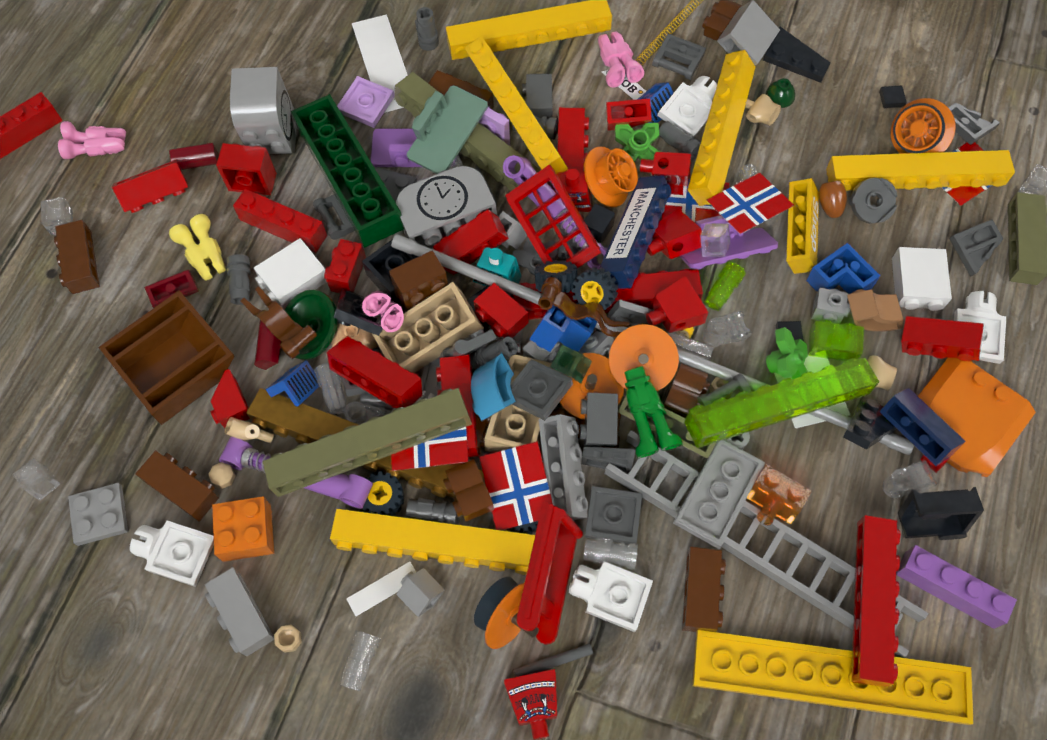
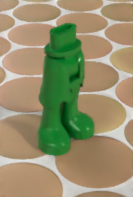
[624,366,683,459]

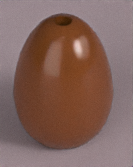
[819,181,847,218]

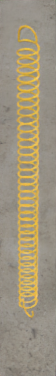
[635,0,703,65]

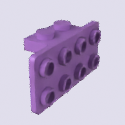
[371,129,458,167]
[680,215,778,269]

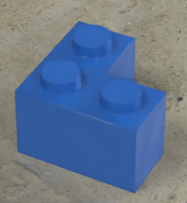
[806,243,880,295]
[530,305,597,353]

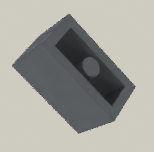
[522,74,553,119]
[580,393,618,447]

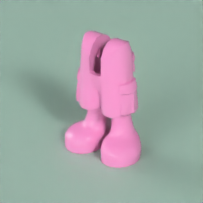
[598,31,644,88]
[58,121,126,159]
[362,291,404,332]

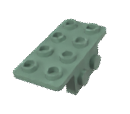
[407,86,488,174]

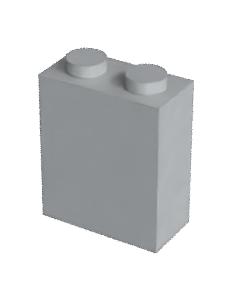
[717,0,780,65]

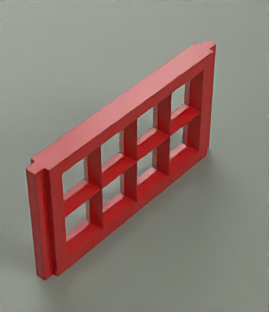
[505,165,602,269]

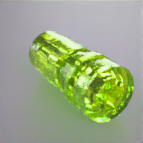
[704,262,746,311]

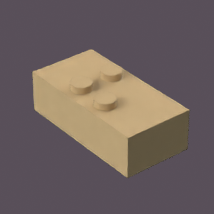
[372,282,484,373]
[485,354,558,453]

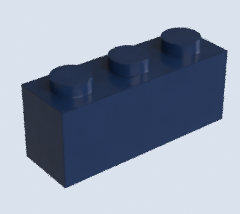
[880,388,966,466]

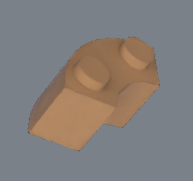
[847,289,903,331]

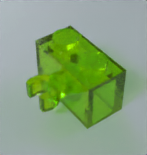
[809,320,864,362]

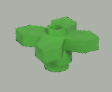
[615,123,660,163]
[766,327,810,389]

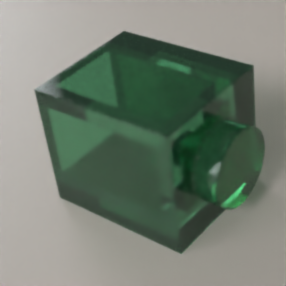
[550,345,592,383]

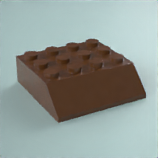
[98,291,235,425]

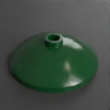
[281,290,338,360]

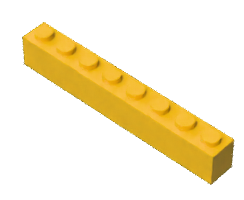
[446,0,612,60]
[465,36,568,182]
[688,50,756,206]
[826,150,1015,191]
[330,509,535,575]

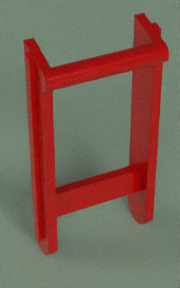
[517,502,583,645]

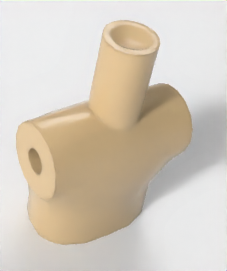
[745,94,781,126]
[848,355,897,391]
[224,417,274,443]

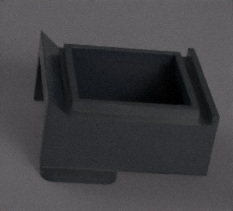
[898,487,984,540]

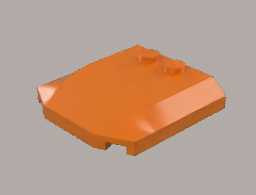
[918,358,1036,477]

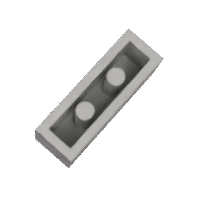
[205,567,274,656]

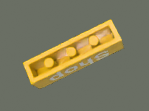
[786,178,819,274]

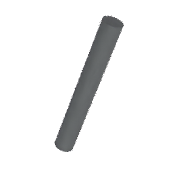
[513,643,593,677]

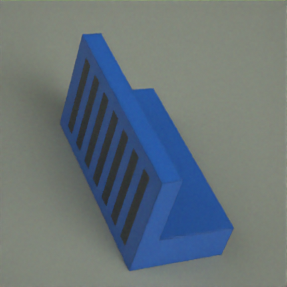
[637,82,674,123]
[265,360,323,407]

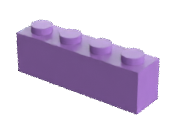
[896,545,1017,629]

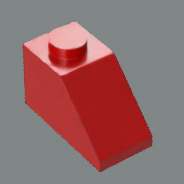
[606,99,652,131]
[210,369,250,428]

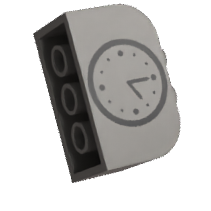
[230,67,297,154]
[396,166,497,250]

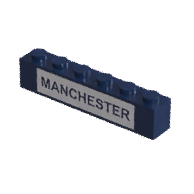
[599,175,671,289]

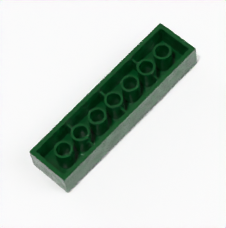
[290,94,404,248]

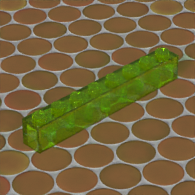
[684,357,879,448]

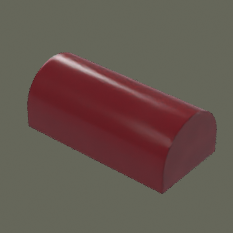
[169,143,219,170]
[144,269,199,308]
[254,320,281,370]

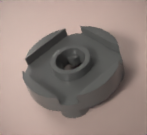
[849,178,897,224]

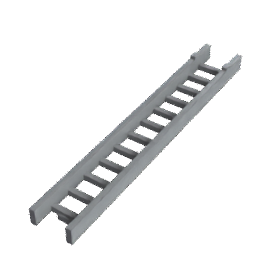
[604,431,928,658]

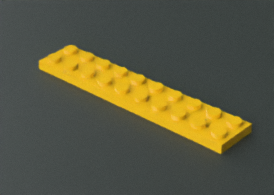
[692,630,973,725]

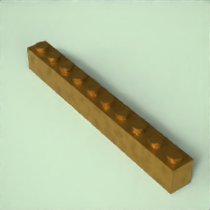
[247,388,485,501]

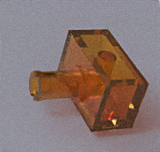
[747,464,812,526]

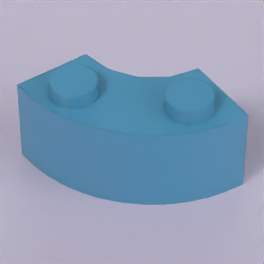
[471,353,516,421]

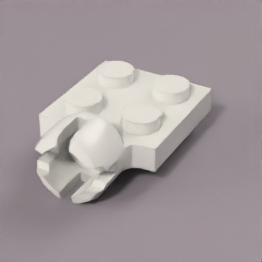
[657,76,717,137]
[954,291,1006,364]
[130,520,214,587]
[569,561,653,632]

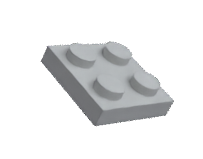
[68,483,128,546]

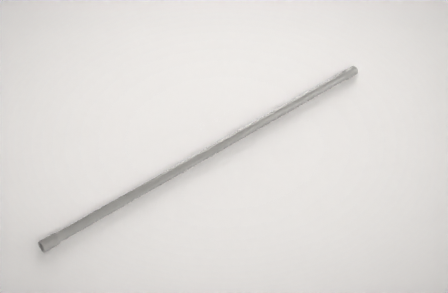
[391,234,914,455]

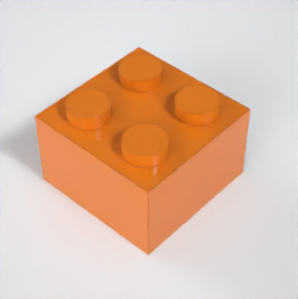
[212,496,274,562]

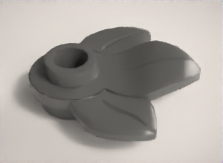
[513,238,557,275]

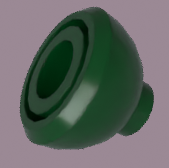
[765,78,796,108]

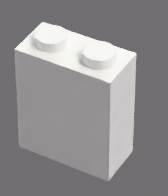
[254,238,327,310]
[892,247,952,311]

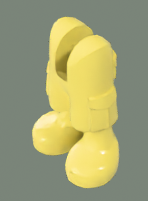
[169,214,226,281]

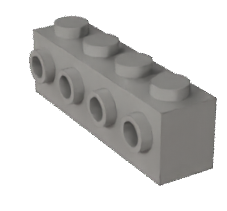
[539,414,588,520]

